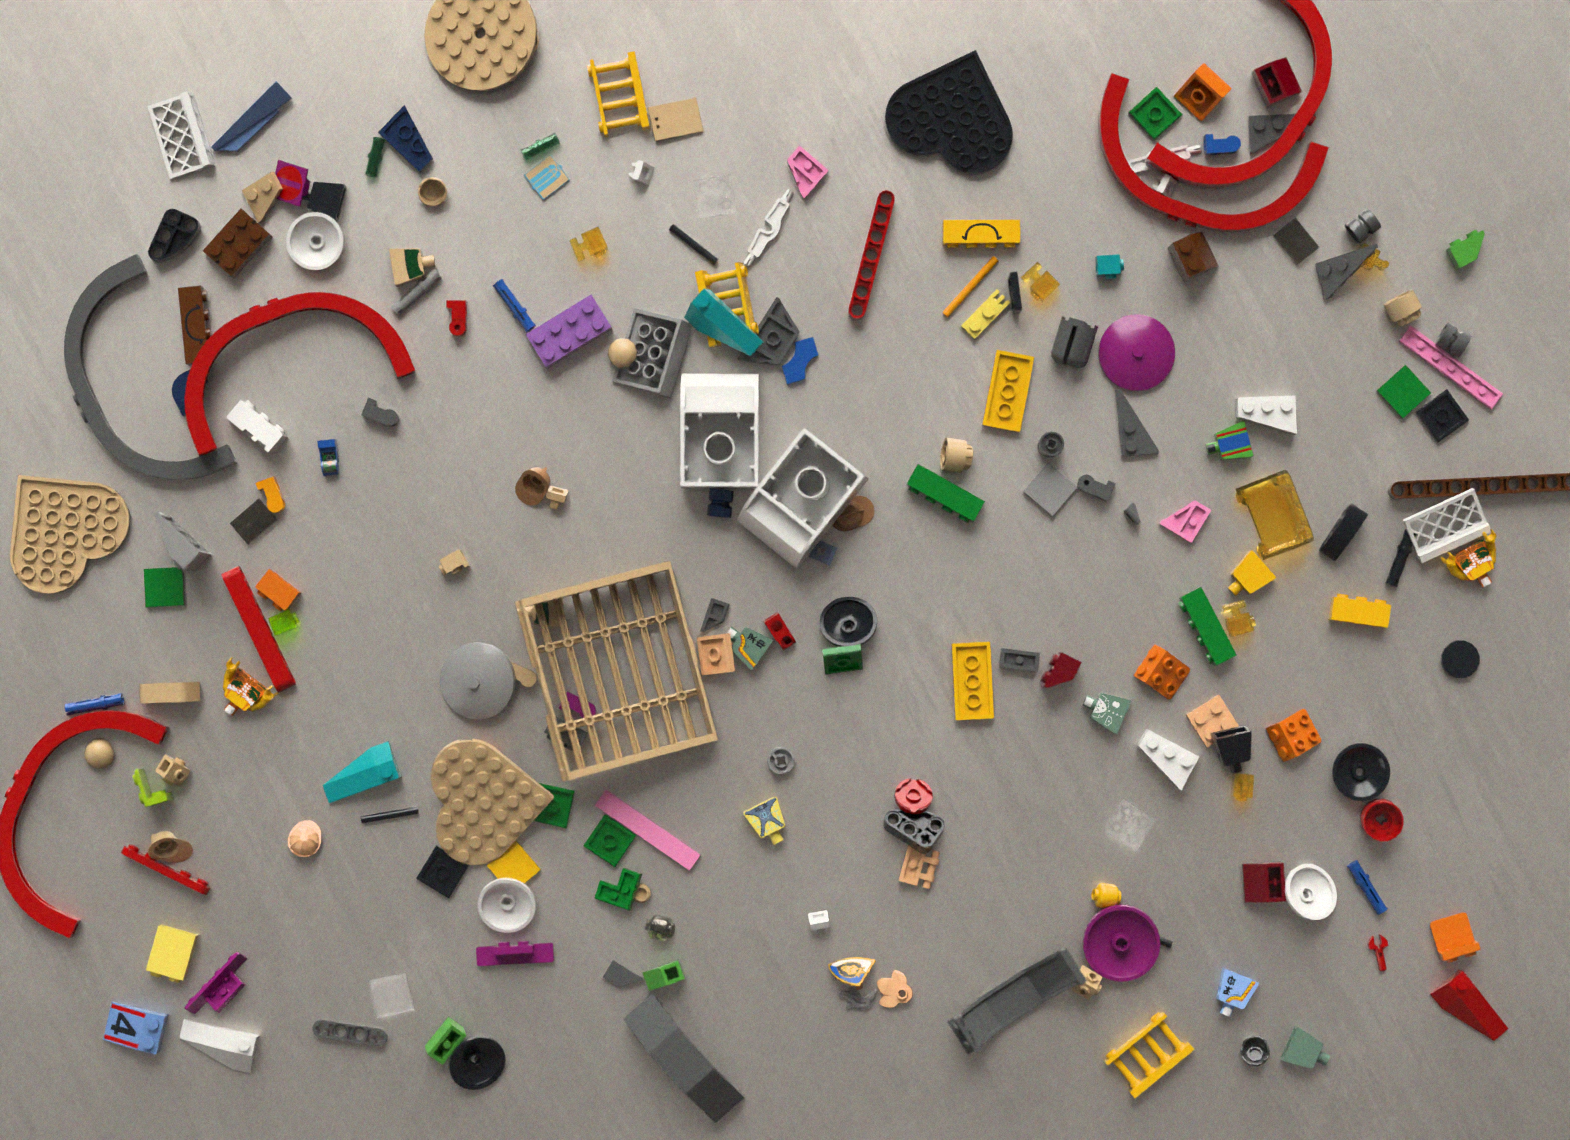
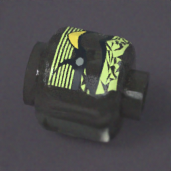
[645,914,675,941]

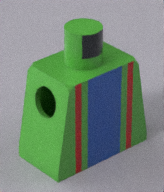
[1205,421,1254,460]

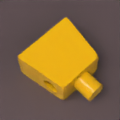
[1228,550,1276,596]

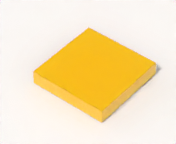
[487,840,541,884]

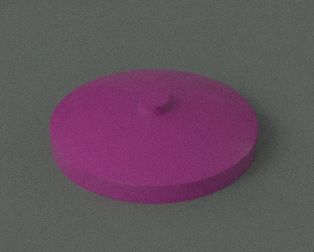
[1098,314,1175,391]
[1083,905,1160,982]

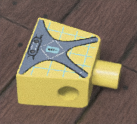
[743,796,785,845]

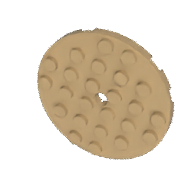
[424,0,538,91]

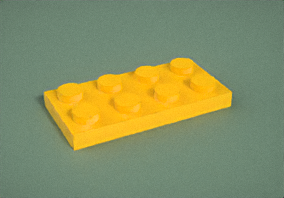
[982,350,1034,433]
[952,642,994,720]

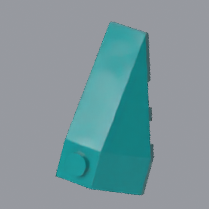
[684,288,763,356]
[323,741,401,803]

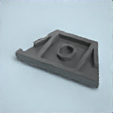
[738,297,800,365]

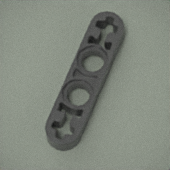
[312,1019,388,1046]

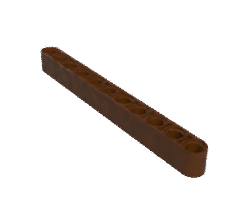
[1388,473,1570,499]

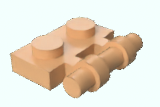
[898,845,940,889]

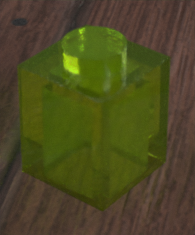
[268,609,300,636]

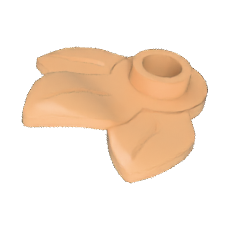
[877,970,913,1008]

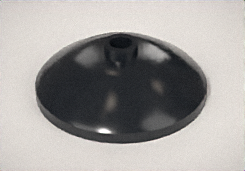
[820,597,877,647]
[1332,743,1390,801]
[449,1036,505,1090]

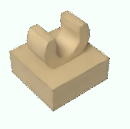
[546,486,569,509]

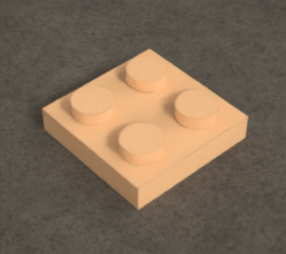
[697,633,735,676]
[1186,695,1239,747]

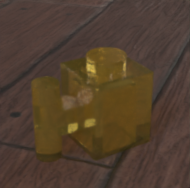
[569,227,608,262]
[1359,243,1389,271]
[1021,262,1060,302]
[1222,599,1256,637]
[1231,773,1254,801]

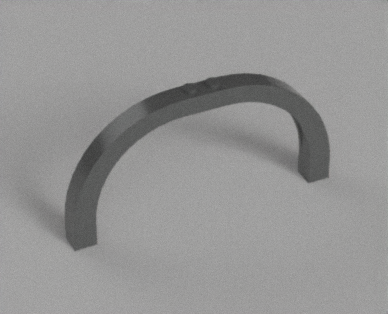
[64,254,237,480]

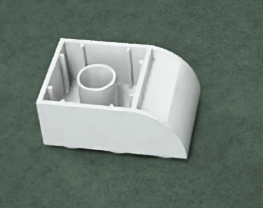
[680,374,758,489]
[737,428,868,569]

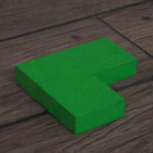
[594,868,642,911]

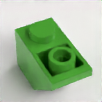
[1446,230,1485,270]
[642,959,685,991]

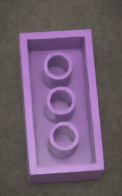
[526,295,612,369]

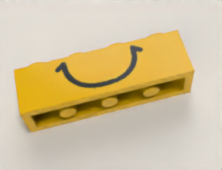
[942,220,1020,249]

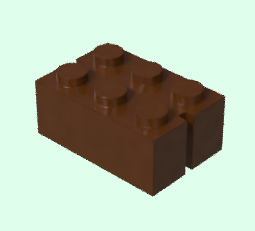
[203,209,272,279]

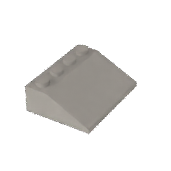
[612,308,692,398]
[155,512,212,571]

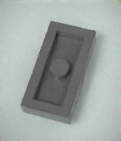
[999,648,1040,672]

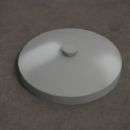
[440,642,516,720]

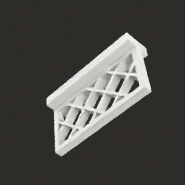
[148,91,216,179]
[1403,488,1491,563]

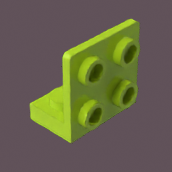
[133,768,174,807]

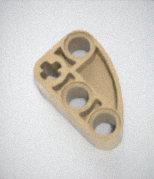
[139,682,200,703]

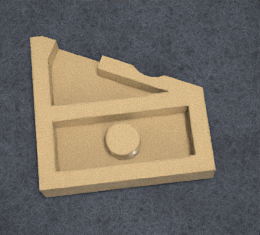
[242,172,283,223]

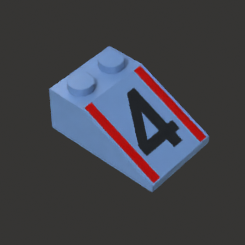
[103,1002,169,1054]

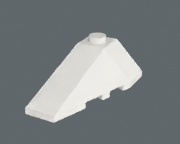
[180,1019,259,1073]

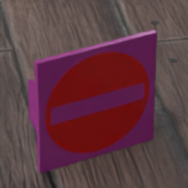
[275,160,310,207]

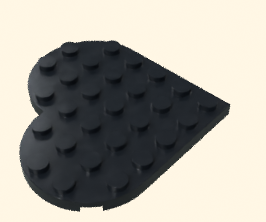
[885,50,1013,174]

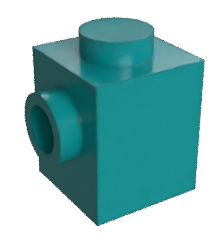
[1095,254,1124,280]

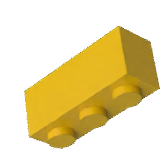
[1328,594,1391,628]

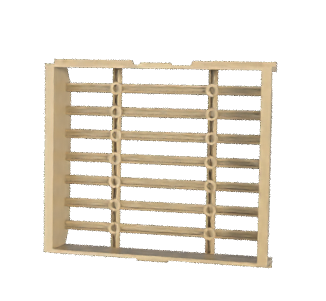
[515,561,718,782]

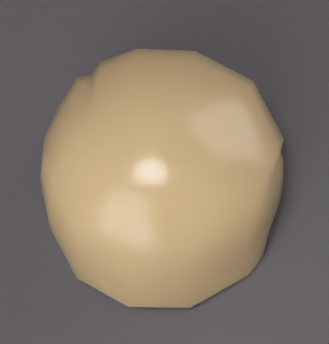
[417,177,447,207]
[608,339,637,368]
[84,738,114,769]

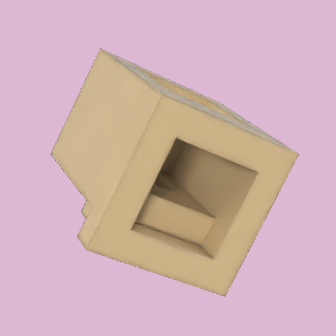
[439,549,470,575]

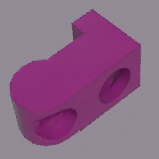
[559,691,596,718]

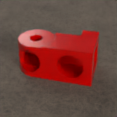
[446,300,467,337]
[763,612,796,651]

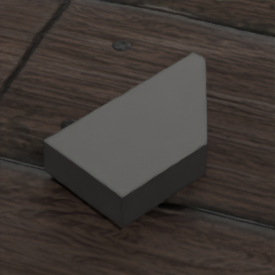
[700,598,730,632]
[603,960,643,987]

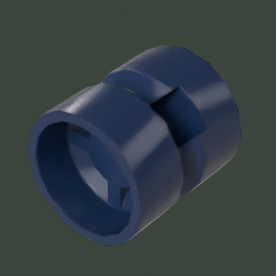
[707,489,734,518]

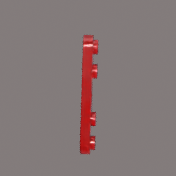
[121,844,210,895]

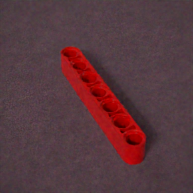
[848,190,895,320]
[221,566,296,693]

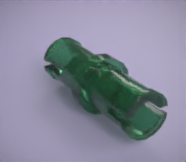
[521,132,560,161]
[365,137,385,177]

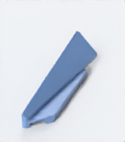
[211,81,292,152]

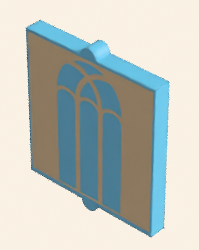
[524,155,570,200]

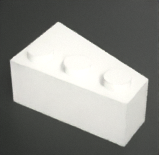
[1235,396,1297,435]
[226,400,288,455]
[1137,729,1199,791]

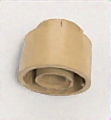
[1384,290,1422,326]
[940,438,973,473]

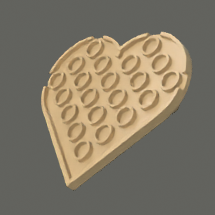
[10,475,130,594]
[431,739,554,865]

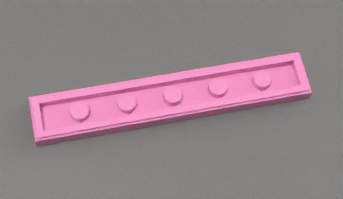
[1398,326,1503,410]
[595,790,701,871]

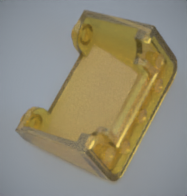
[1236,470,1314,560]

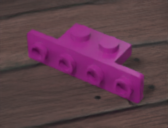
[476,941,554,966]
[184,952,247,1014]

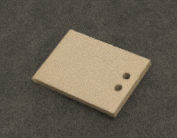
[648,97,704,141]

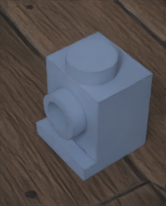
[809,541,837,566]

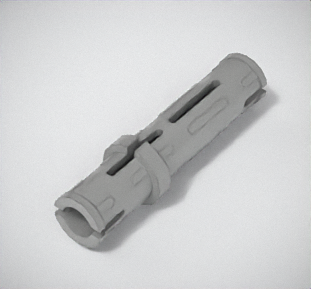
[391,269,442,316]

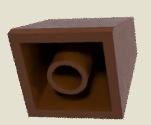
[1167,232,1219,282]

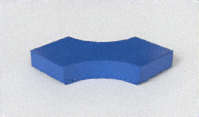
[782,337,818,385]

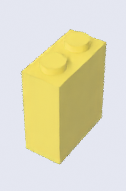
[146,924,198,983]

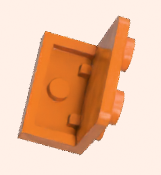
[1133,644,1190,700]
[1265,709,1321,762]
[1430,912,1481,963]

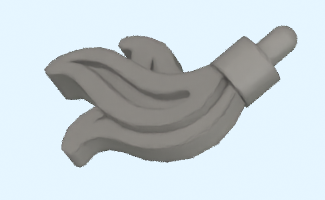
[838,988,877,1010]

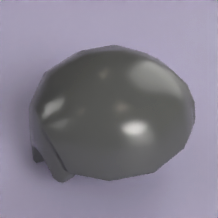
[1240,1035,1270,1067]

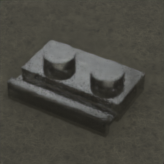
[1273,218,1319,265]
[230,499,278,545]

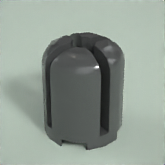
[1051,316,1098,368]

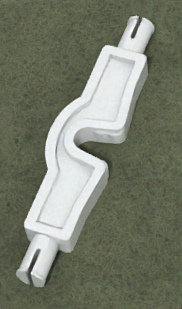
[1128,145,1202,173]
[744,189,794,267]

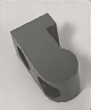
[361,397,399,427]
[1077,474,1116,502]

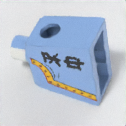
[1216,968,1259,1017]

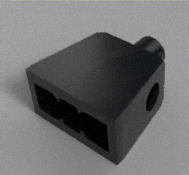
[302,182,347,222]
[1211,725,1252,773]

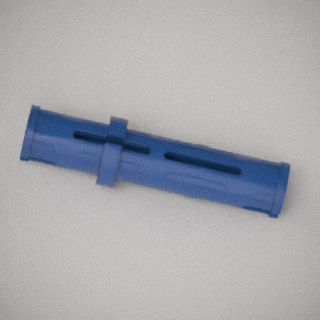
[493,279,536,332]
[65,693,124,716]
[1347,860,1388,915]

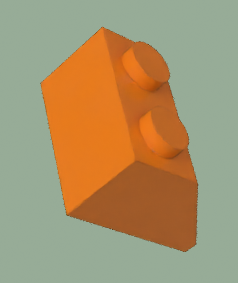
[1174,63,1232,122]

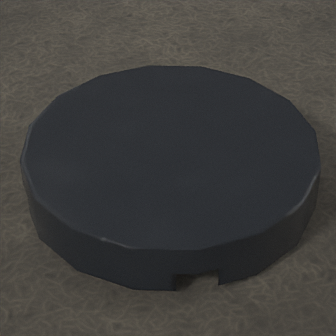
[1441,640,1480,678]

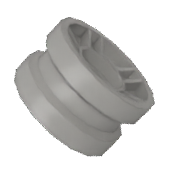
[767,747,794,774]

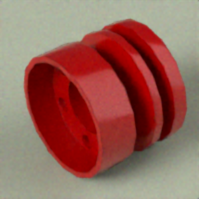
[1360,798,1404,841]

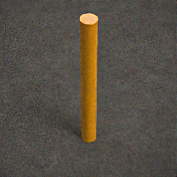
[942,256,999,318]

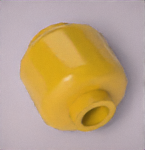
[1091,883,1121,909]

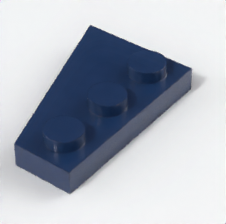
[378,105,433,172]

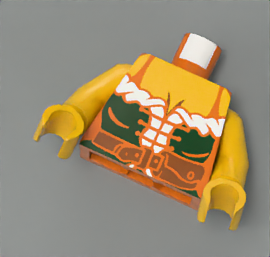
[1441,529,1496,588]
[223,657,278,716]

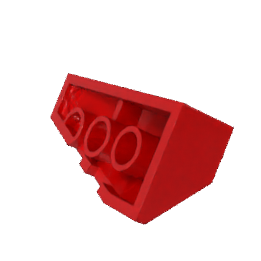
[1430,969,1509,1041]

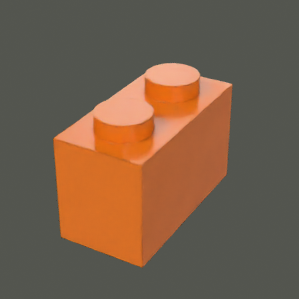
[255,569,301,611]

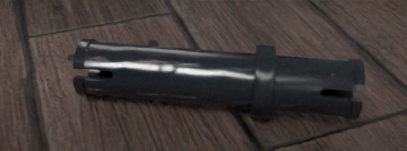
[1385,529,1416,587]

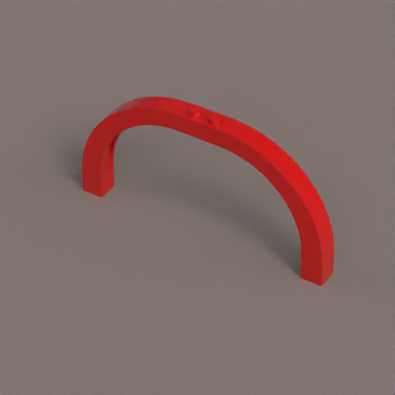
[1145,0,1332,188]
[1099,73,1329,232]
[185,292,415,457]
[0,711,169,938]

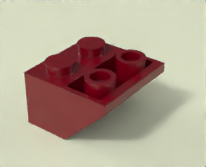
[1251,57,1302,108]
[1040,652,1082,688]
[1242,862,1286,902]

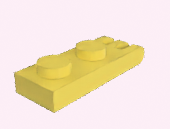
[961,289,1011,340]

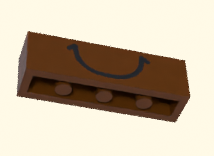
[178,285,212,366]

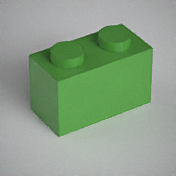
[425,1017,467,1065]

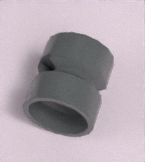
[1345,208,1381,244]
[1435,323,1472,357]
[1037,431,1064,458]

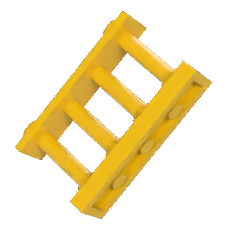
[587,51,650,138]
[695,262,759,348]
[1104,1012,1194,1098]

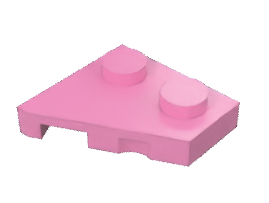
[787,146,829,199]
[1160,501,1211,543]

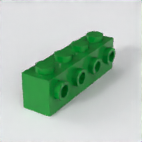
[906,464,985,523]
[1178,587,1237,666]

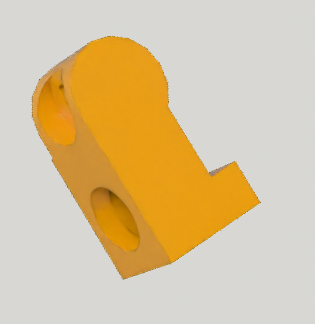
[256,476,285,513]

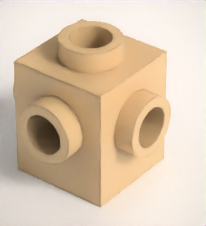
[155,754,191,786]
[1070,965,1102,1000]

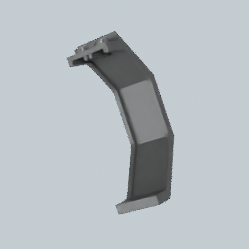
[947,947,1087,1055]
[623,994,745,1123]

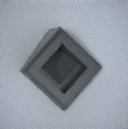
[1124,503,1141,525]

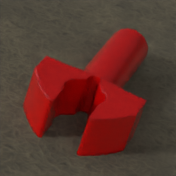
[1367,934,1388,971]

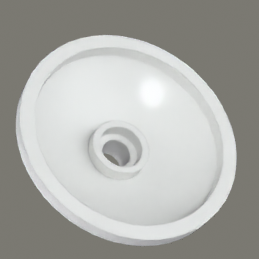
[286,212,344,270]
[1285,864,1337,921]
[478,878,536,933]

